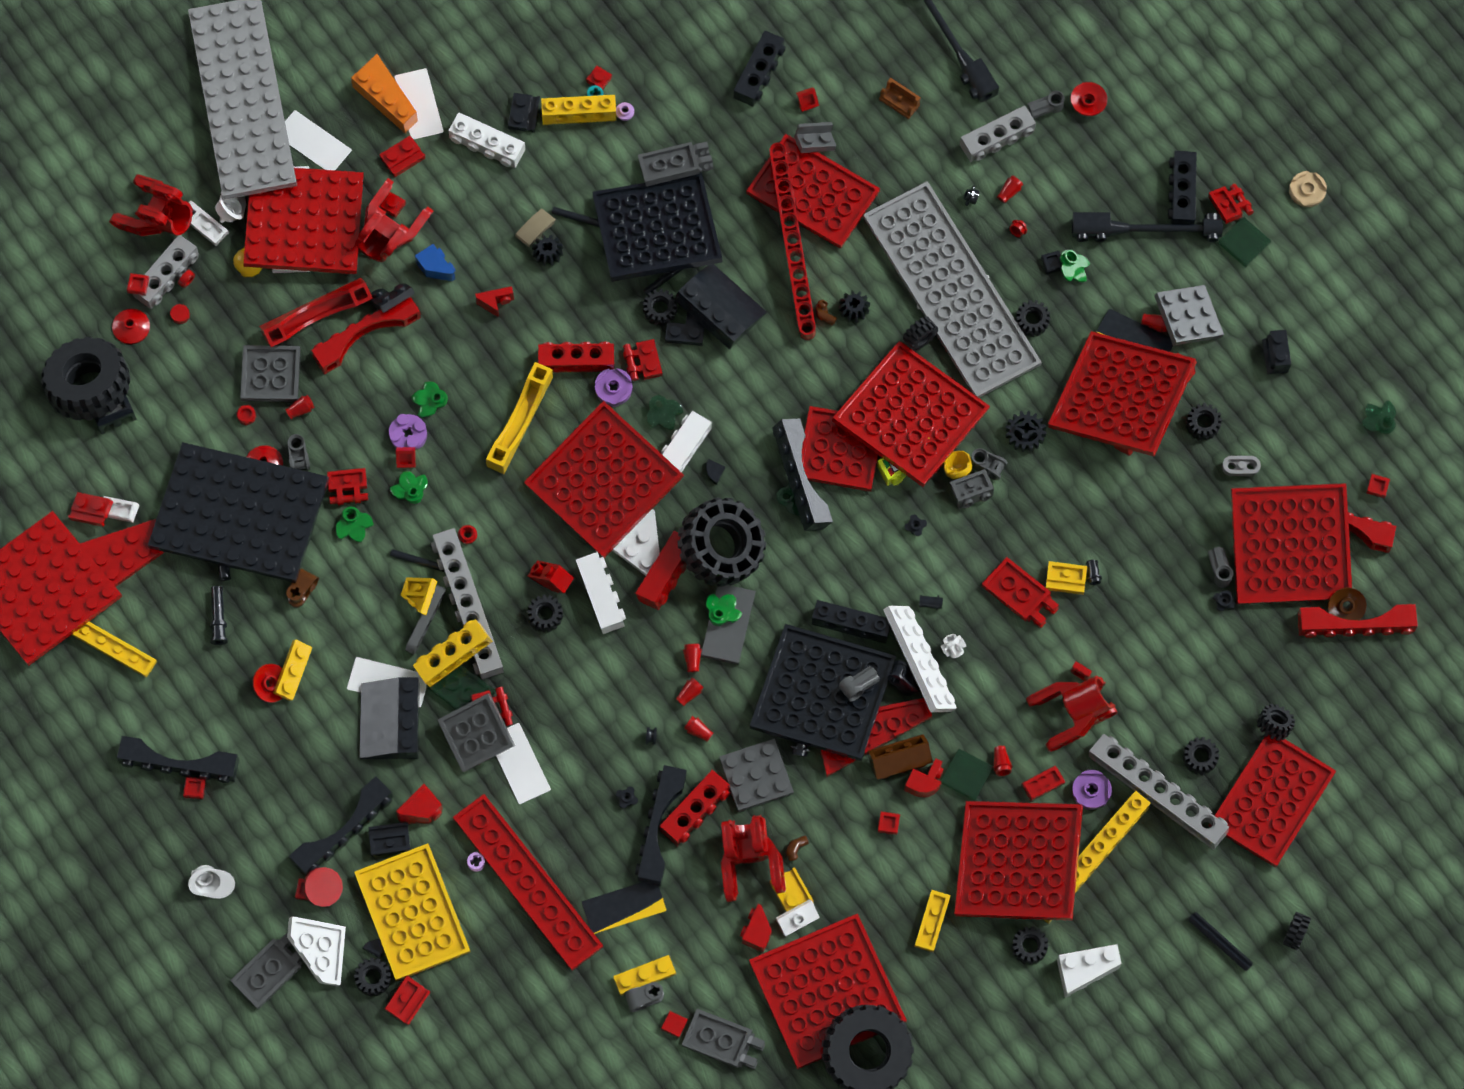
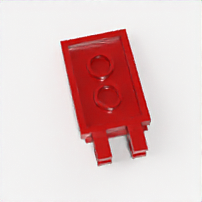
[982,557,1059,628]

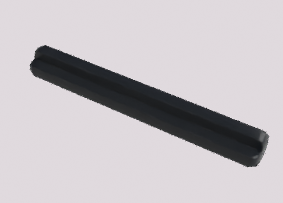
[1188,912,1253,971]

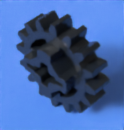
[1005,411,1047,452]

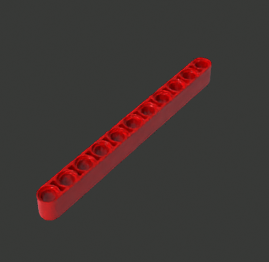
[769,143,816,340]

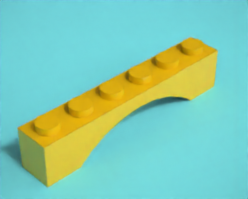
[486,362,553,474]

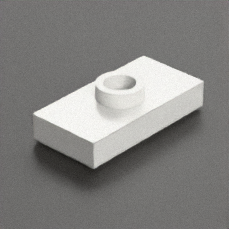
[103,496,139,523]
[776,899,820,936]

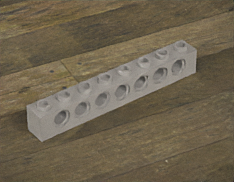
[431,528,504,679]
[1089,734,1229,850]

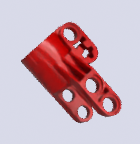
[109,174,193,236]
[355,178,434,262]
[1026,676,1118,752]
[721,815,786,902]

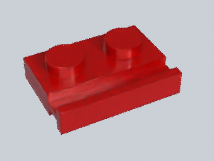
[379,135,426,177]
[68,492,113,527]
[384,976,430,1025]

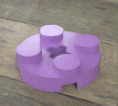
[595,368,633,407]
[389,414,427,449]
[1072,770,1112,810]

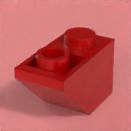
[528,560,574,594]
[740,904,772,953]

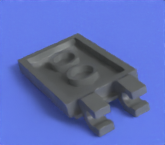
[638,142,714,186]
[230,933,303,1009]
[682,1009,766,1070]

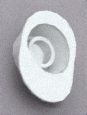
[215,191,246,223]
[188,865,235,899]

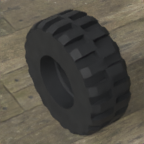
[41,337,131,421]
[678,497,766,587]
[821,1005,914,1089]

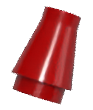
[997,175,1023,203]
[1141,313,1167,333]
[285,395,315,419]
[683,644,702,672]
[676,677,704,706]
[684,716,714,742]
[993,746,1013,776]

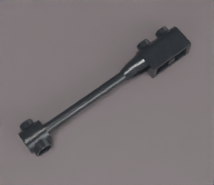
[923,0,999,102]
[1071,212,1223,242]

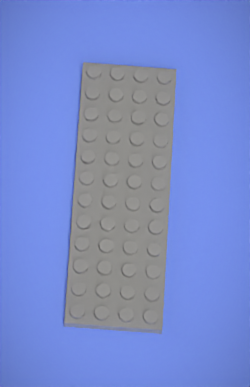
[188,0,297,200]
[863,181,1042,398]

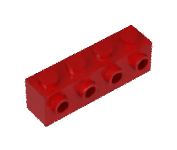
[635,531,687,610]

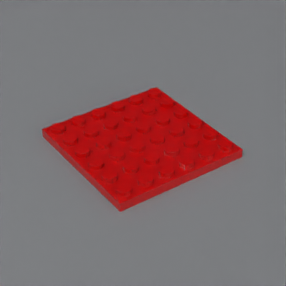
[243,168,364,274]
[1048,331,1197,456]
[832,341,990,487]
[524,401,684,558]
[1231,483,1352,604]
[0,511,122,666]
[954,801,1083,921]
[749,913,907,1069]

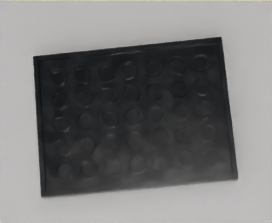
[148,442,329,583]

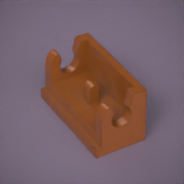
[879,78,921,119]

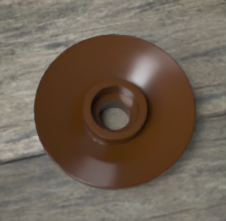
[1328,587,1367,620]

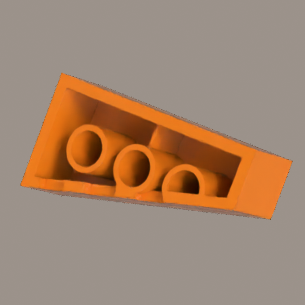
[351,54,418,133]

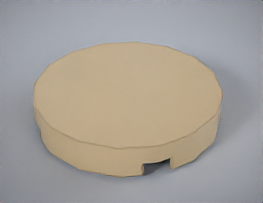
[1289,171,1327,207]

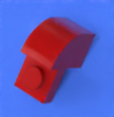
[904,758,944,798]

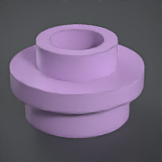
[616,102,634,121]

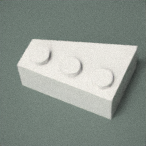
[1057,944,1122,998]

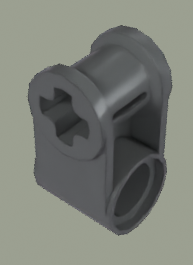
[287,434,310,470]
[971,448,1008,480]
[624,982,664,1012]

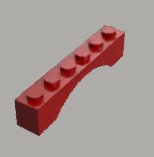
[259,278,373,347]
[311,297,421,375]
[1348,512,1396,553]
[1297,604,1418,638]

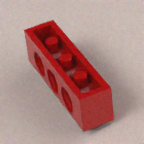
[538,341,614,372]
[660,770,730,846]

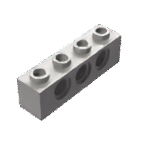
[960,106,1036,163]
[133,235,199,309]

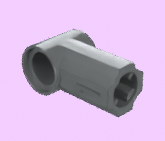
[1027,90,1064,119]
[1208,547,1233,588]
[838,666,880,702]

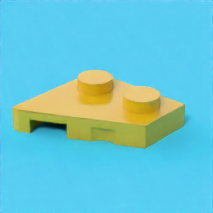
[401,577,437,616]

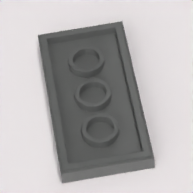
[701,585,756,665]

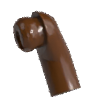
[815,300,837,326]
[785,835,809,861]

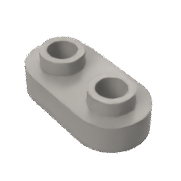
[1222,456,1261,476]

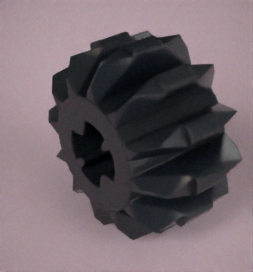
[532,234,563,266]
[838,290,870,323]

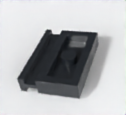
[508,93,540,132]
[368,822,411,856]

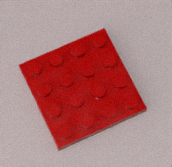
[802,406,878,492]

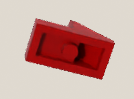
[475,286,514,317]

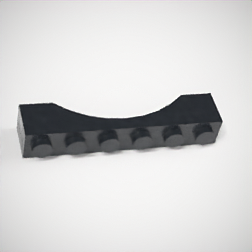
[772,419,833,531]
[117,736,239,783]
[635,765,687,886]
[289,776,393,876]

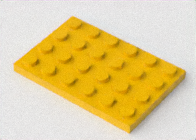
[354,843,471,981]

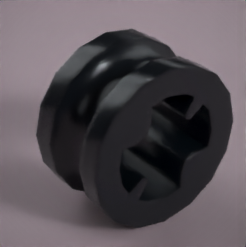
[646,727,657,745]

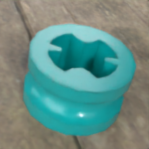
[587,85,603,96]

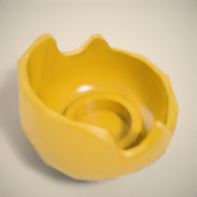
[233,248,263,277]
[944,451,972,479]

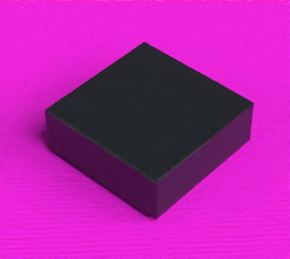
[1041,251,1062,274]

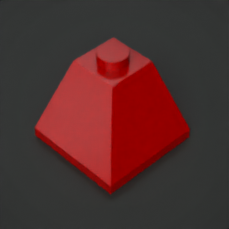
[396,784,443,824]

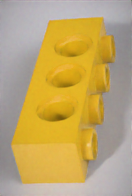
[541,95,616,125]
[413,619,493,687]

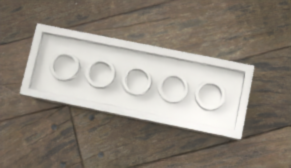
[883,606,957,712]

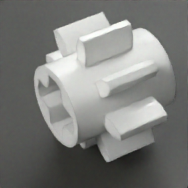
[941,634,966,658]

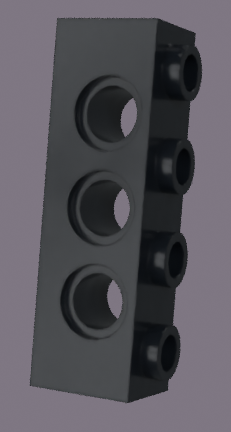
[733,30,786,107]
[1168,151,1197,224]
[811,600,891,644]

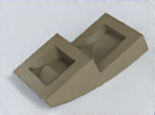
[515,209,556,247]

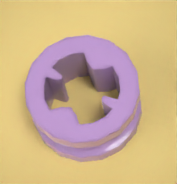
[467,852,485,872]

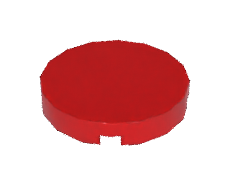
[303,867,343,907]

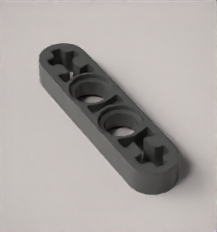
[405,585,446,655]

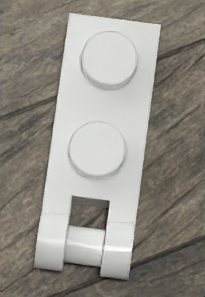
[189,201,229,246]

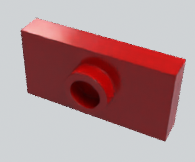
[1021,765,1065,801]

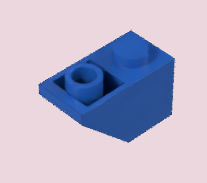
[415,244,456,281]

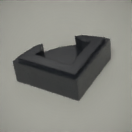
[706,459,725,485]
[363,939,384,959]

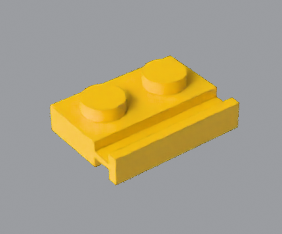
[1046,561,1087,595]
[770,867,814,912]

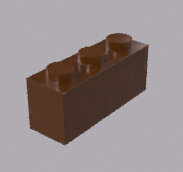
[868,734,933,780]

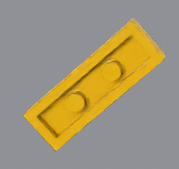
[273,640,312,701]
[914,890,951,952]
[613,955,676,996]

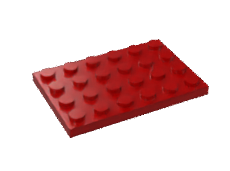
[746,134,880,249]
[1209,735,1336,868]

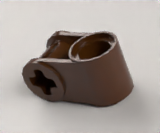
[287,568,319,607]

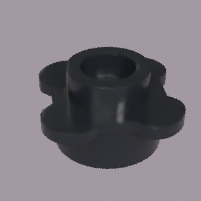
[964,185,979,206]
[905,514,927,536]
[1213,590,1235,611]
[791,743,810,757]
[616,786,638,808]

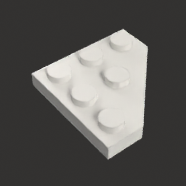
[612,509,660,576]
[287,916,346,986]

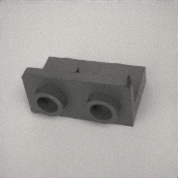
[794,122,836,153]
[950,469,994,509]

